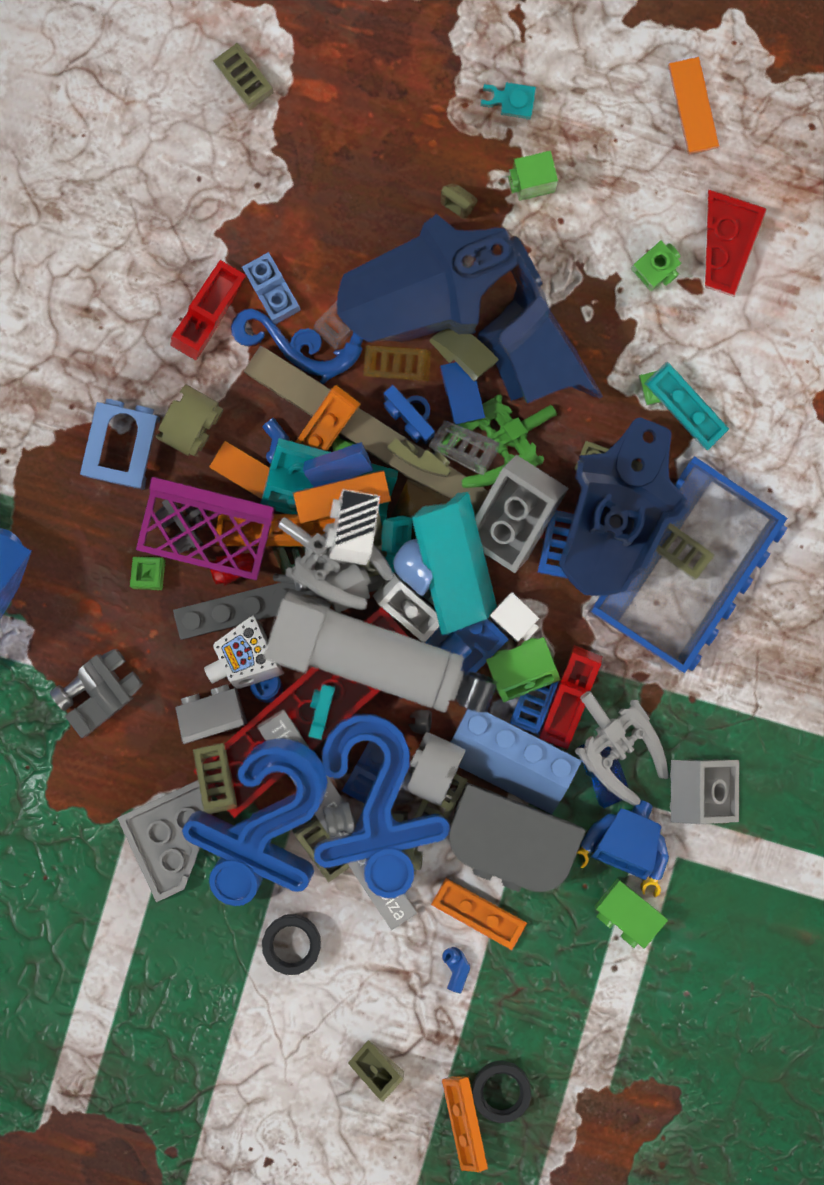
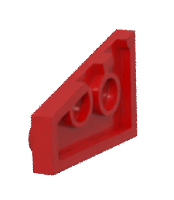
[705,189,767,297]

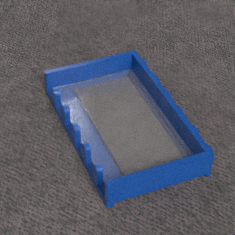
[590,456,788,673]

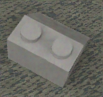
[175,684,248,744]
[670,759,739,824]

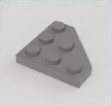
[117,780,213,902]

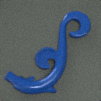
[231,309,363,384]

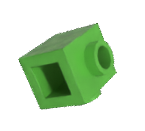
[631,240,681,292]

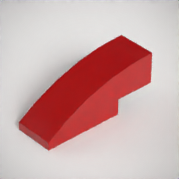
[170,260,246,361]
[539,645,603,749]

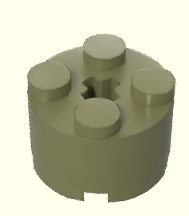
[156,384,224,457]

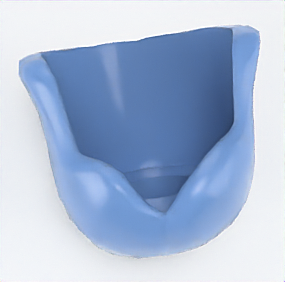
[393,539,433,596]

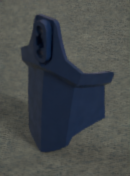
[337,214,518,343]
[477,236,603,403]
[559,418,691,596]

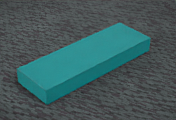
[644,362,729,450]

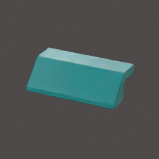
[260,438,398,527]
[412,492,497,634]

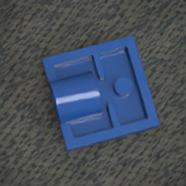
[383,385,435,445]
[425,618,509,674]

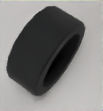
[262,914,321,975]
[472,1061,531,1123]

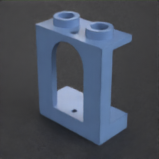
[80,399,160,490]

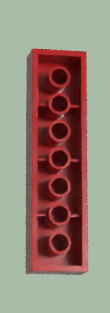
[194,607,408,818]

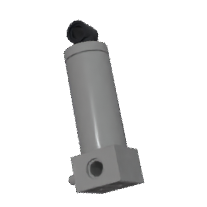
[263,588,497,713]

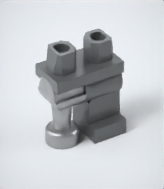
[50,649,143,738]

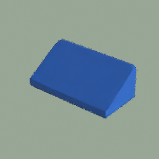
[303,442,374,487]

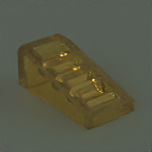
[363,345,431,382]

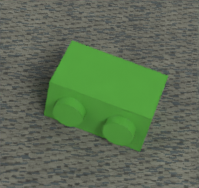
[508,151,558,201]
[486,637,561,703]
[594,878,668,949]

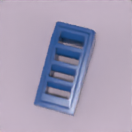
[537,510,574,579]
[509,677,561,735]

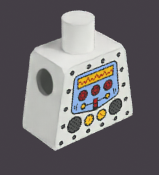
[204,616,284,689]

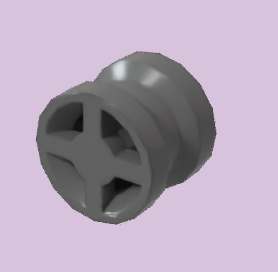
[323,802,354,838]

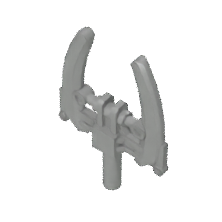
[278,517,393,609]
[576,691,669,805]

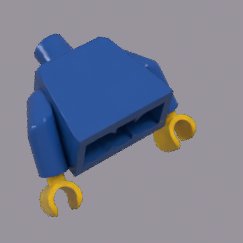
[576,800,669,897]

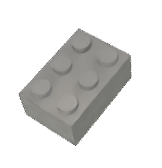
[475,455,569,573]

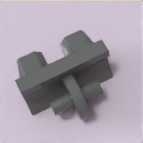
[152,500,207,554]

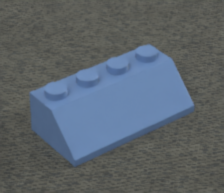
[450,709,582,815]

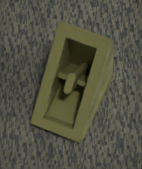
[348,1040,404,1102]

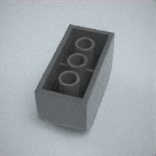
[449,782,585,892]

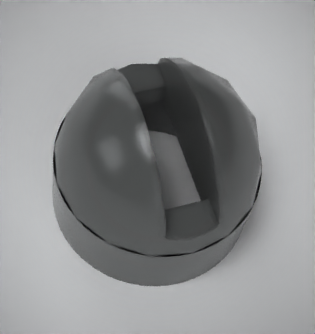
[408,709,432,735]

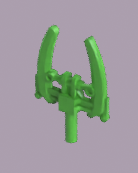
[439,395,557,488]

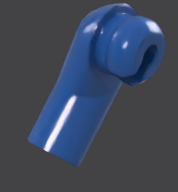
[262,418,290,464]
[442,947,470,994]

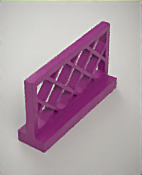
[136,477,276,580]

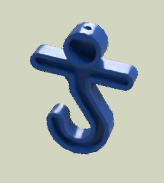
[314,714,450,898]
[182,738,328,906]

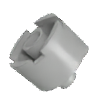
[401,732,466,806]

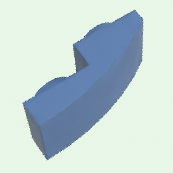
[242,252,301,325]

